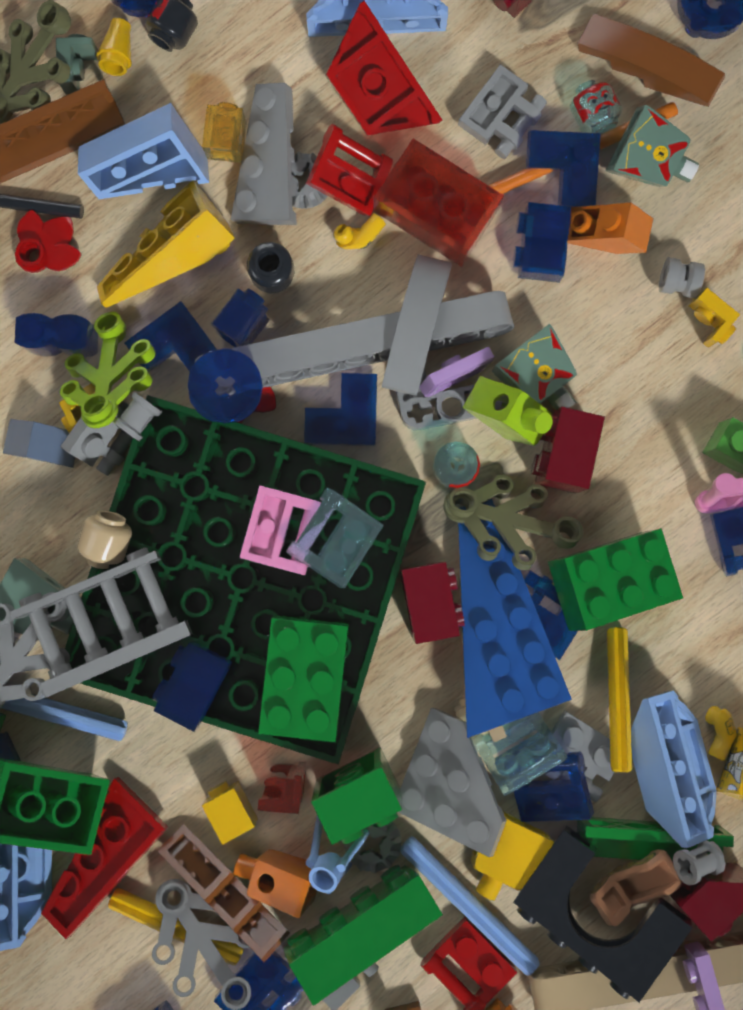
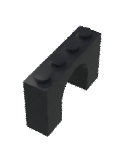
[513,825,692,1003]

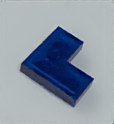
[526,130,601,207]
[124,301,218,381]
[304,373,377,446]

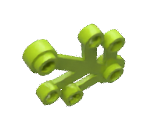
[59,312,156,428]

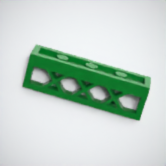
[577,816,734,861]

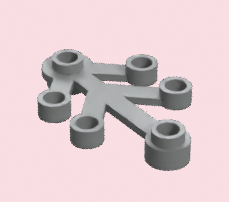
[0,592,70,709]
[152,879,251,1010]

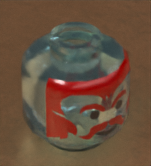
[570,80,622,137]
[432,441,480,490]

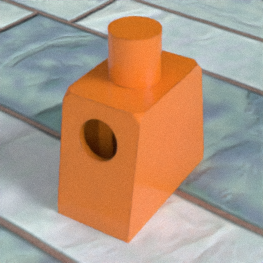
[233,849,317,918]

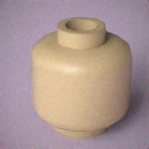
[77,510,132,569]

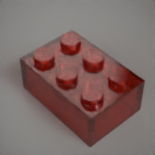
[374,138,504,267]

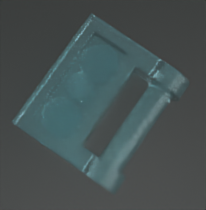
[286,488,383,588]
[475,712,568,796]

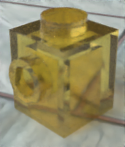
[202,102,247,163]

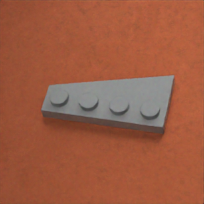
[231,83,297,225]

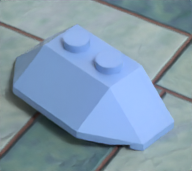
[306,0,448,37]
[631,691,717,848]
[0,844,52,951]

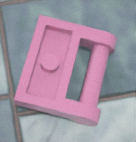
[695,473,743,513]
[240,486,325,575]

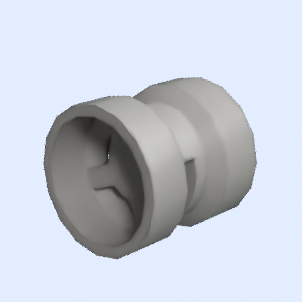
[659,257,705,299]

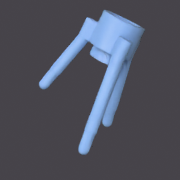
[306,816,370,894]

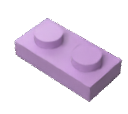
[683,941,725,1010]

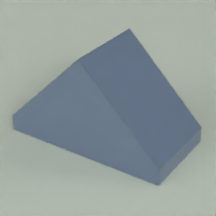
[3,419,76,468]

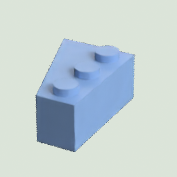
[78,103,209,199]

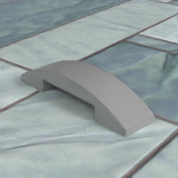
[382,255,452,396]

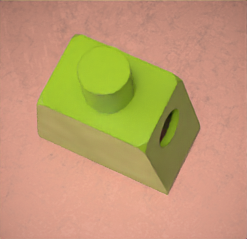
[462,376,553,446]

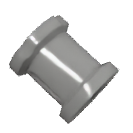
[112,392,162,442]
[673,840,726,885]

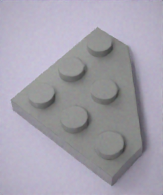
[398,708,506,857]

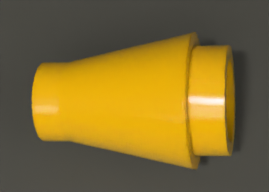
[96,18,132,76]

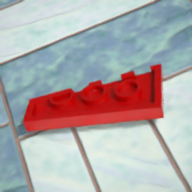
[41,777,169,939]

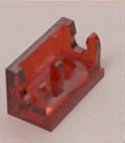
[257,761,307,814]

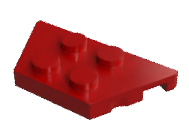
[325,1,443,136]

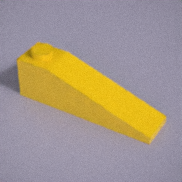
[97,181,235,308]

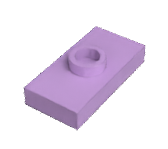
[419,346,494,397]

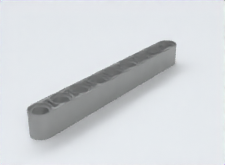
[195,291,514,398]

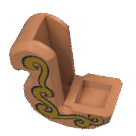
[590,849,683,927]

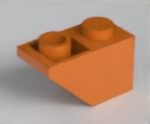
[564,202,654,254]

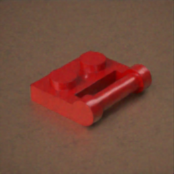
[306,124,393,217]
[420,916,518,1010]

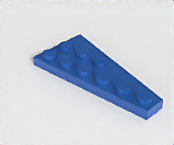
[458,498,572,738]

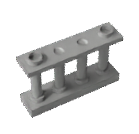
[10,548,193,698]

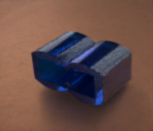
[513,202,571,283]
[211,288,270,347]
[14,313,98,358]
[152,642,232,732]

